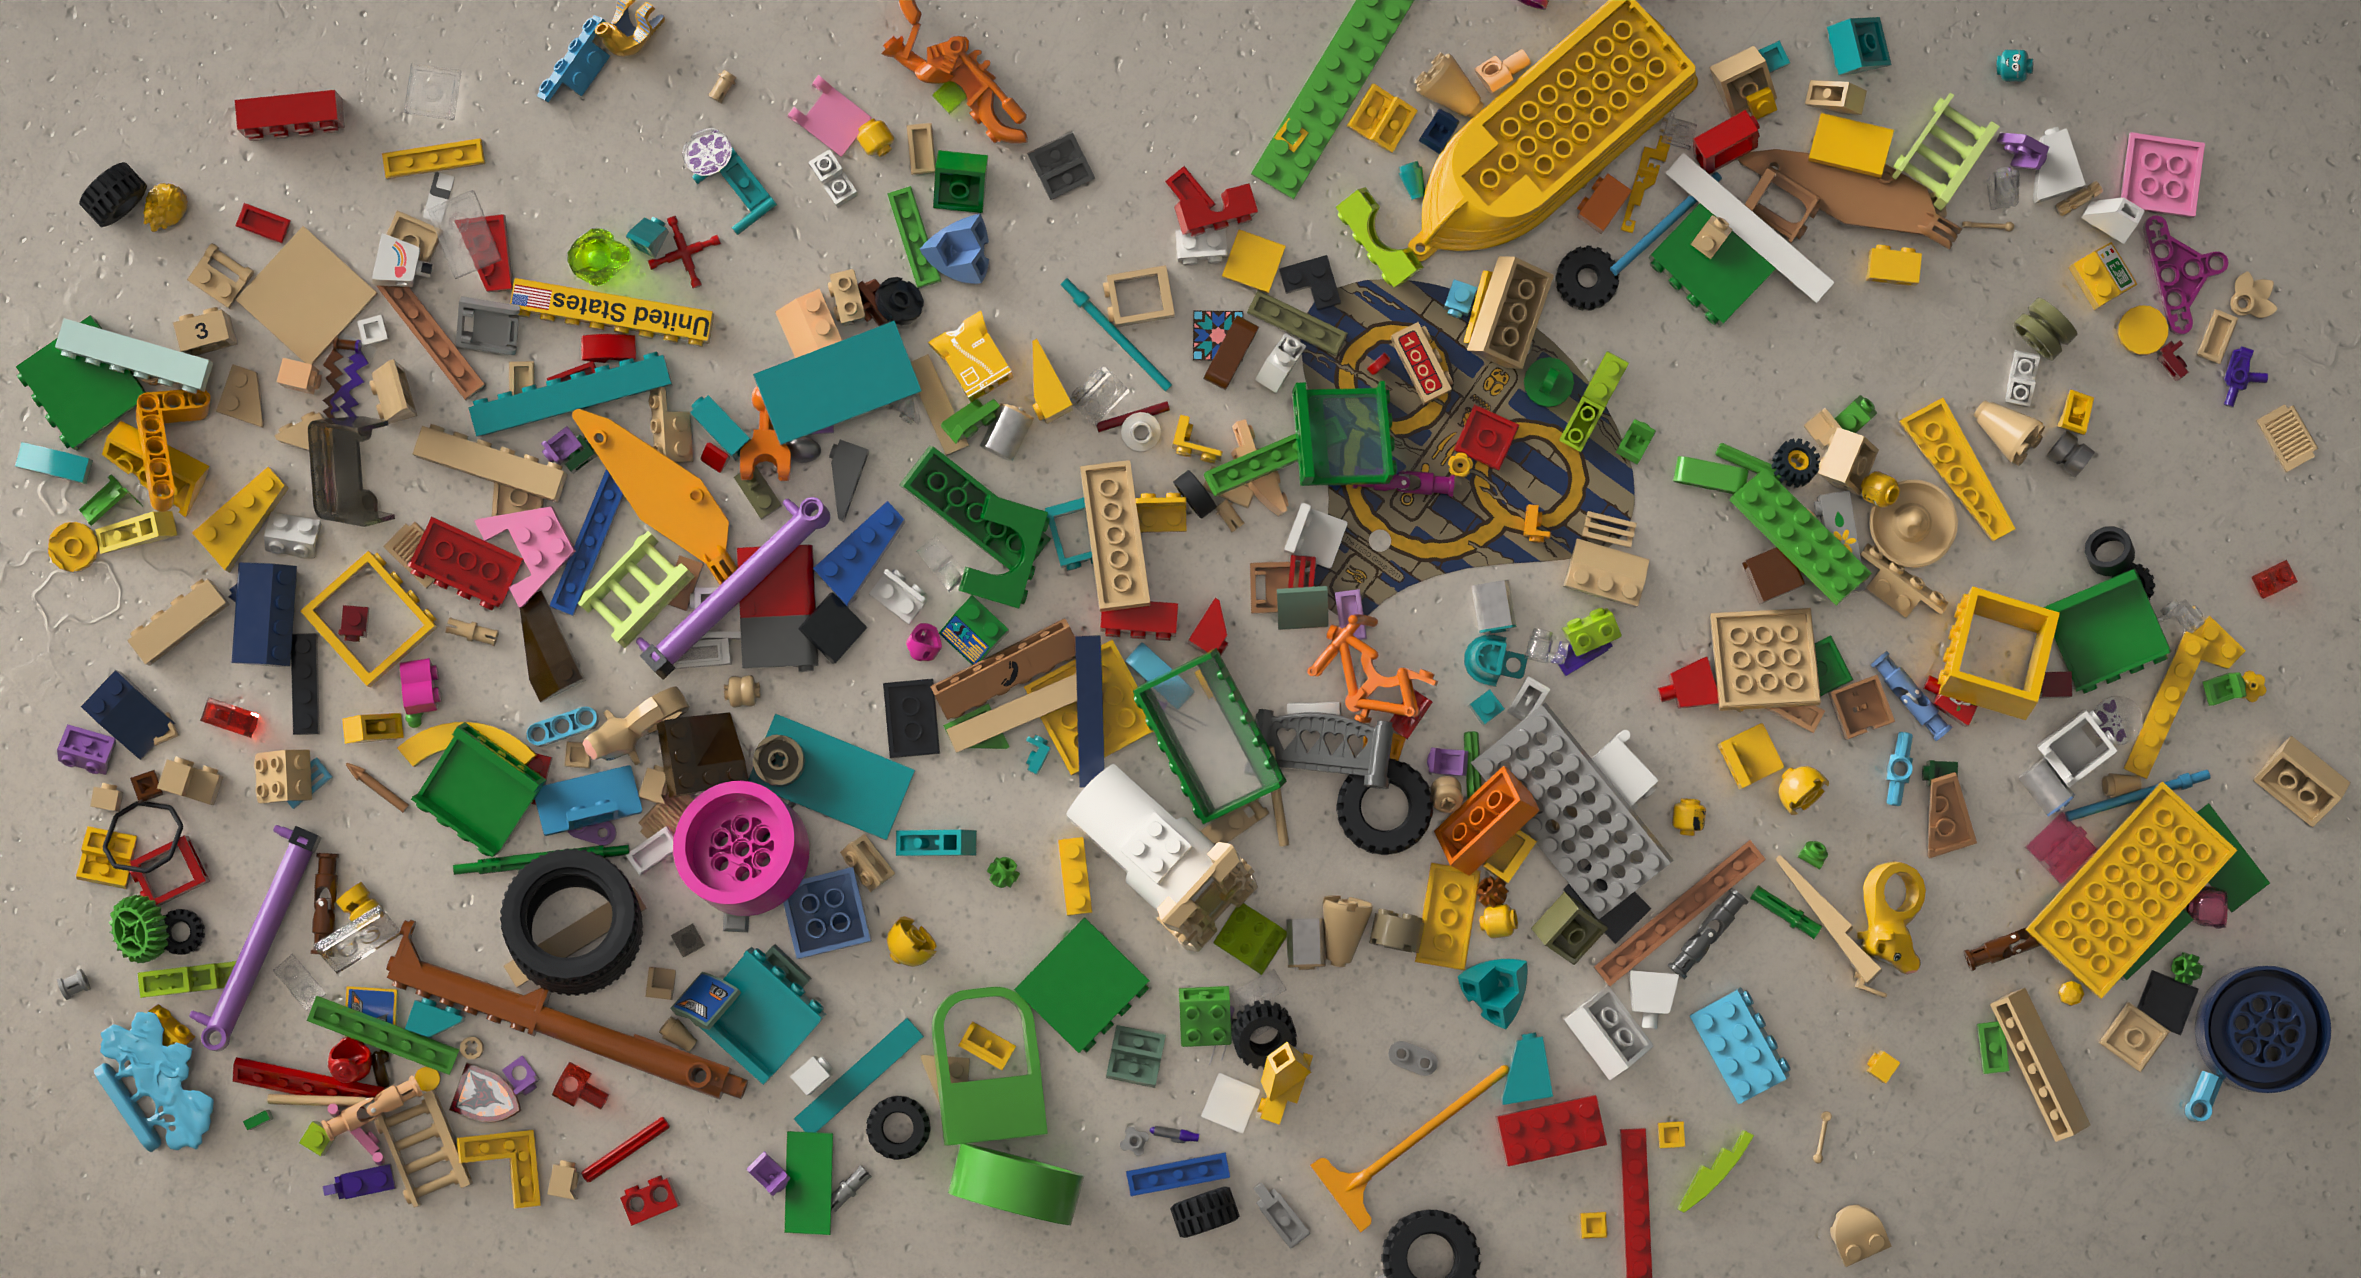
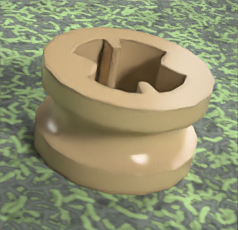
[460,1037,484,1059]

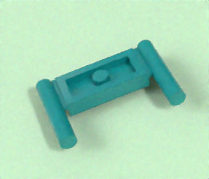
[692,146,777,235]

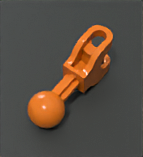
[740,387,791,481]

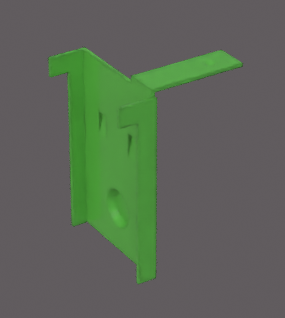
[79,474,143,526]

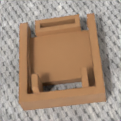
[1250,561,1310,614]

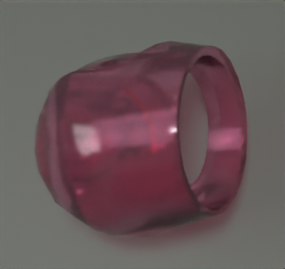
[2186,886,2228,929]

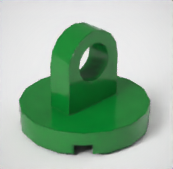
[1523,357,1574,408]

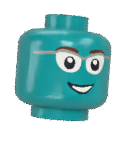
[1997,50,2034,82]

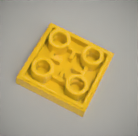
[1222,229,1286,294]

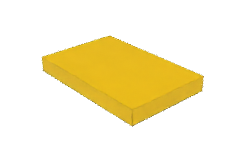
[1808,113,1894,178]

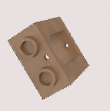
[1744,166,1821,243]

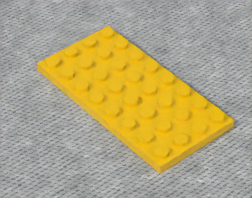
[2025,781,2237,999]

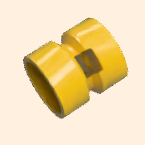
[336,882,384,930]

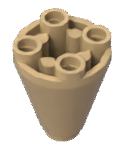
[1415,52,1484,119]
[1974,400,2045,466]

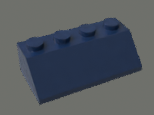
[231,562,297,667]

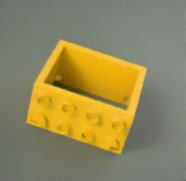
[1938,586,2060,720]

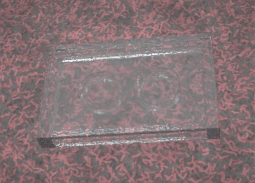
[427,190,502,279]
[314,905,400,974]

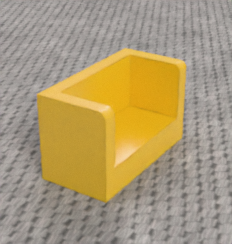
[1482,830,1537,884]

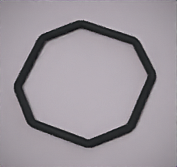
[103,801,183,873]

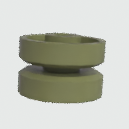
[2013,297,2078,361]

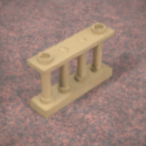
[374,1090,473,1208]

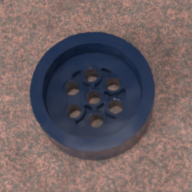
[2195,966,2331,1093]

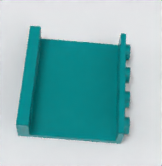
[699,947,827,1085]

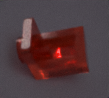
[2252,560,2298,599]

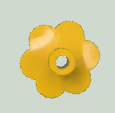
[2242,670,2266,702]

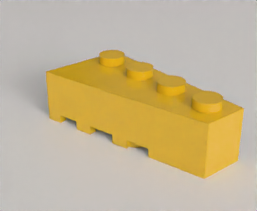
[192,467,289,573]

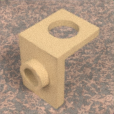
[1854,955,1887,998]

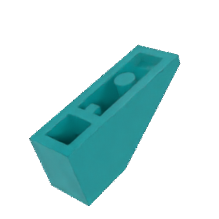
[626,217,669,258]
[896,829,977,856]

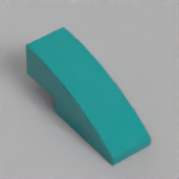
[15,442,93,484]

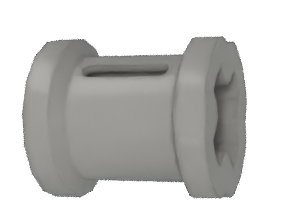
[57,969,90,1000]

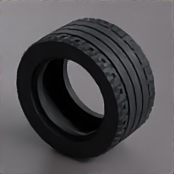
[500,848,643,996]

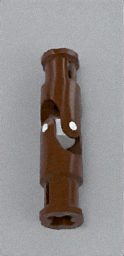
[311,853,339,955]
[1964,927,2042,971]

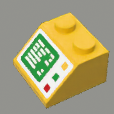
[2069,242,2137,310]

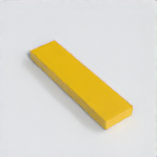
[382,138,485,179]

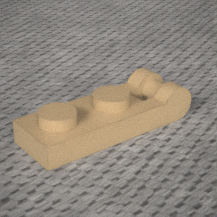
[1200,798,1270,845]

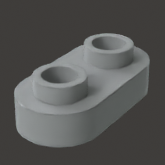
[1388,1041,1438,1076]

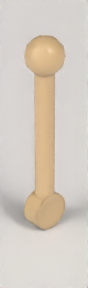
[1962,221,2014,232]
[1813,1111,1832,1164]

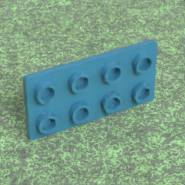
[535,765,642,836]

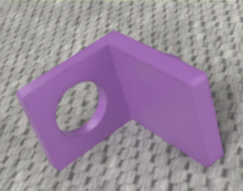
[502,1056,540,1096]

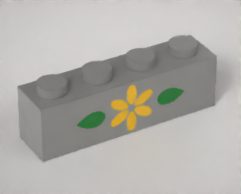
[1814,490,1866,593]

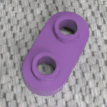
[568,821,617,846]

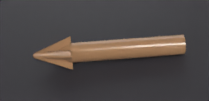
[346,763,409,813]

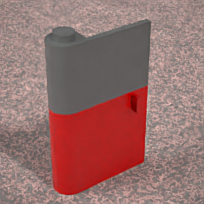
[737,545,818,672]

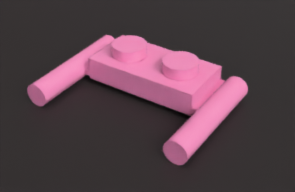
[328,1104,385,1166]

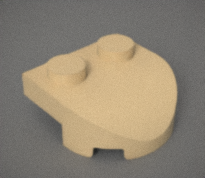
[1830,1205,1892,1267]

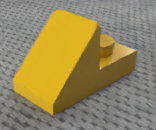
[2057,389,2094,435]

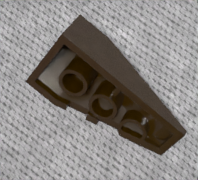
[520,590,586,703]

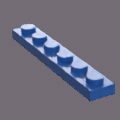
[549,469,624,616]

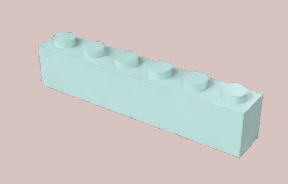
[55,318,213,394]

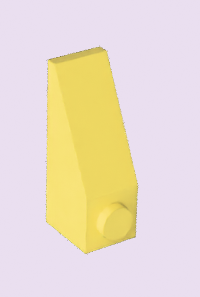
[95,511,177,554]

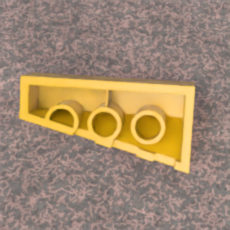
[102,421,210,518]

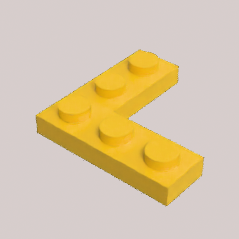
[457,1130,541,1208]

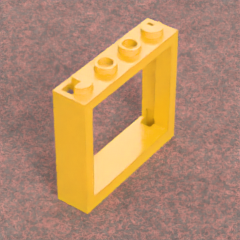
[300,551,438,687]

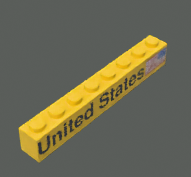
[510,278,715,347]

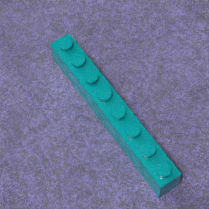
[468,352,672,437]

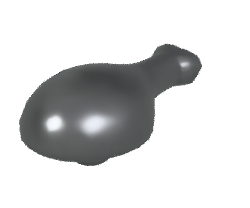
[785,437,821,463]

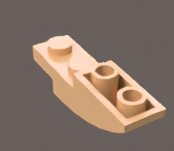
[1231,419,1289,516]

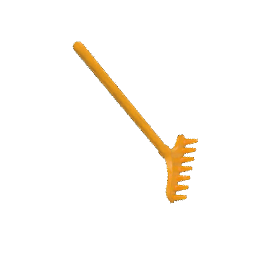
[1310,1065,1509,1233]

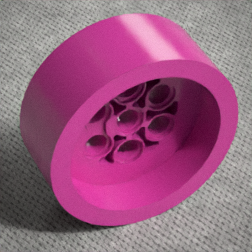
[673,781,810,916]

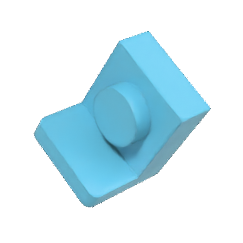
[1443,279,1477,318]

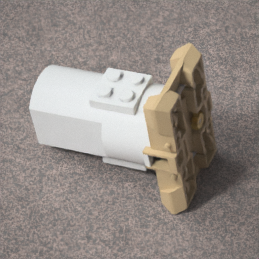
[1066,764,1258,952]

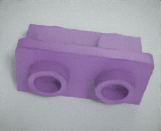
[1996,132,2050,170]
[57,724,116,775]

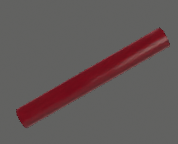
[1096,401,1170,433]

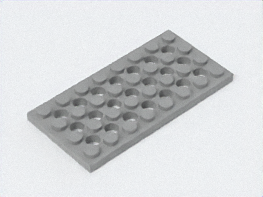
[1471,702,1674,920]

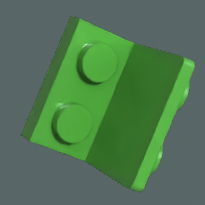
[1179,986,1232,1047]

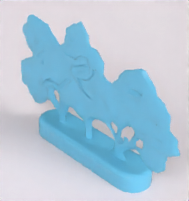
[94,1012,214,1152]

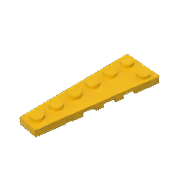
[1899,397,2016,542]

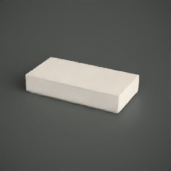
[626,826,674,875]

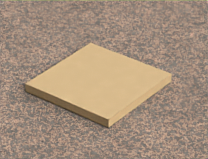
[235,226,378,365]
[1710,608,1821,711]

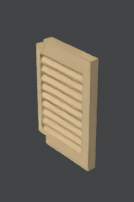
[2256,404,2319,472]
[383,522,435,589]
[638,794,694,839]

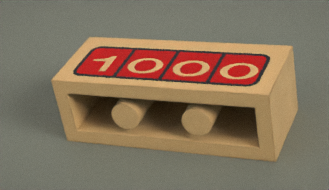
[1390,322,1453,405]

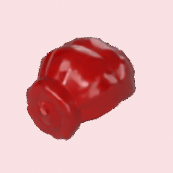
[328,1036,373,1083]

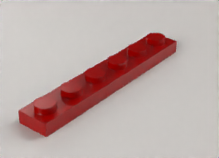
[233,1057,385,1109]
[1620,1128,1652,1278]

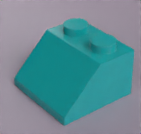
[1827,17,1892,75]

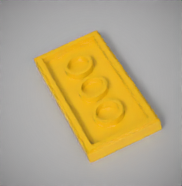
[1415,863,1481,970]

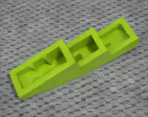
[138,961,236,998]
[1677,1130,1754,1213]

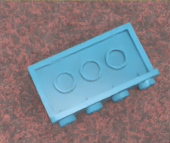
[1690,987,1791,1105]

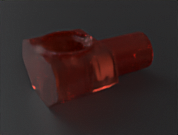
[552,1062,609,1110]

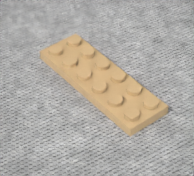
[1080,460,1150,612]

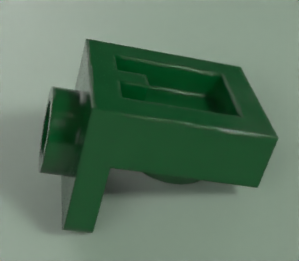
[565,434,597,474]
[1922,760,1958,787]

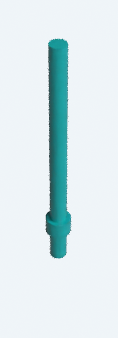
[1061,278,1172,392]

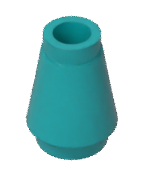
[1398,161,1425,200]

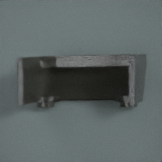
[308,416,395,527]

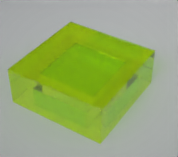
[932,81,967,115]

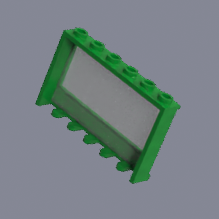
[1133,648,1287,825]

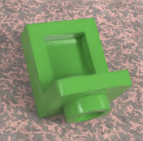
[1835,395,1877,433]
[1615,419,1656,465]
[2202,672,2247,706]

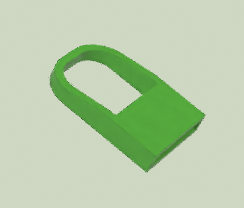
[932,987,1048,1146]

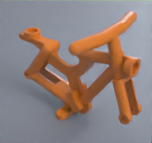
[1307,614,1438,723]

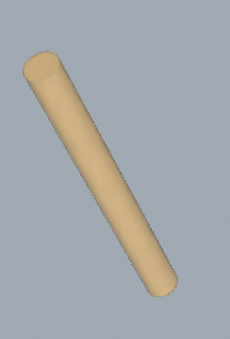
[1269,746,1289,846]
[267,1094,367,1107]

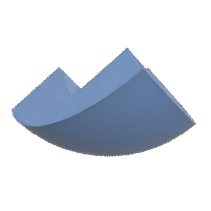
[920,214,989,284]

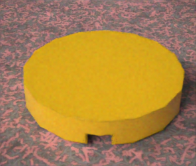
[2117,305,2168,356]
[48,522,99,572]

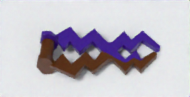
[322,337,369,428]

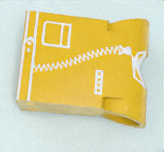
[927,311,1014,403]

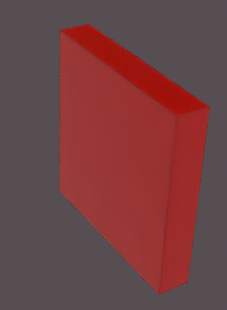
[1453,404,1520,471]

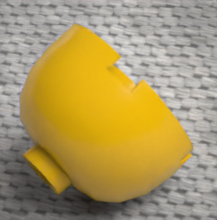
[1778,766,1829,815]
[887,916,937,967]

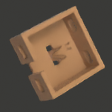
[1828,675,1895,740]

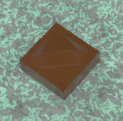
[130,770,163,803]

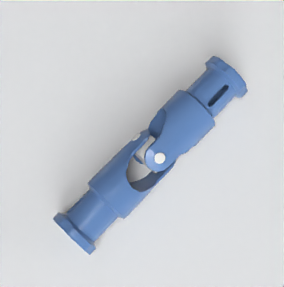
[1870,651,1952,741]

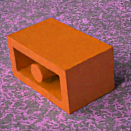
[1577,173,1632,234]

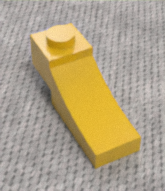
[1257,1053,1313,1125]

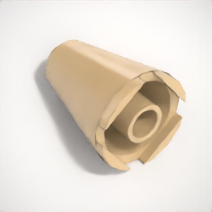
[1323,895,1373,967]

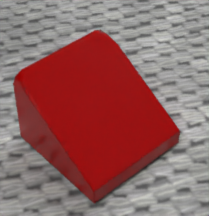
[700,442,730,473]

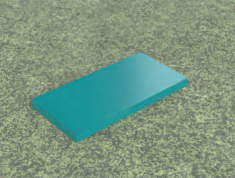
[753,321,922,445]
[748,714,915,840]

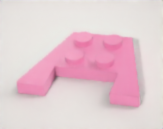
[475,507,576,608]

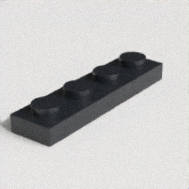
[291,633,320,735]

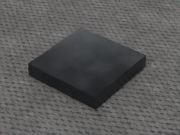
[798,592,867,664]

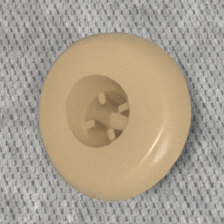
[1870,480,1958,567]

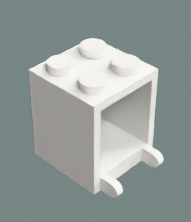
[2037,709,2118,788]
[1576,730,1659,810]

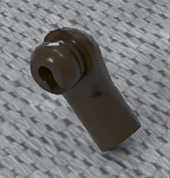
[372,1049,390,1088]

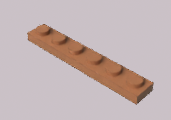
[377,286,486,400]

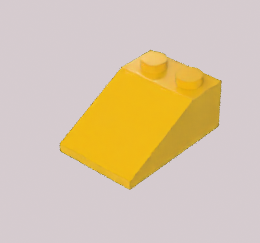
[1032,339,1073,424]

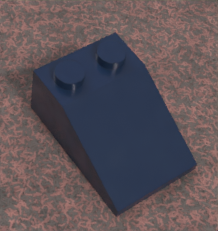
[81,670,176,760]

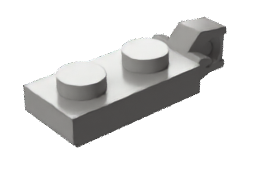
[1253,1183,1311,1249]

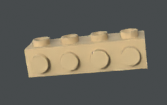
[127,579,230,666]

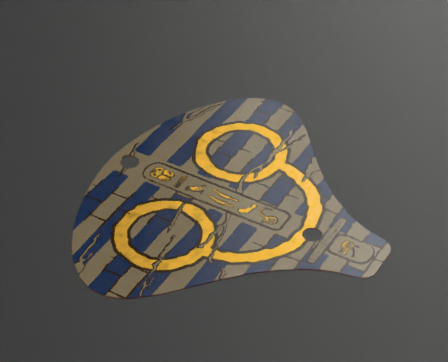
[1300,279,1635,616]

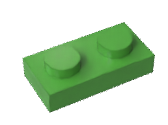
[1977,1021,2010,1074]

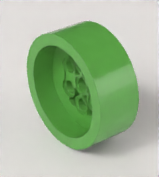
[948,1143,1084,1226]

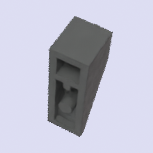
[829,439,869,522]

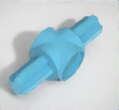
[1886,732,1913,806]

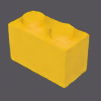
[1866,245,1922,286]

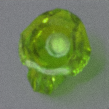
[567,228,630,286]

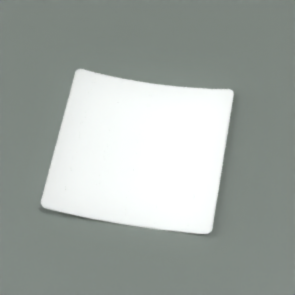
[1201,1073,1260,1133]

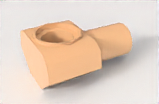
[1474,49,1531,93]

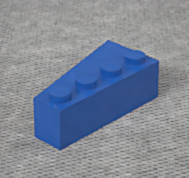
[813,501,905,608]

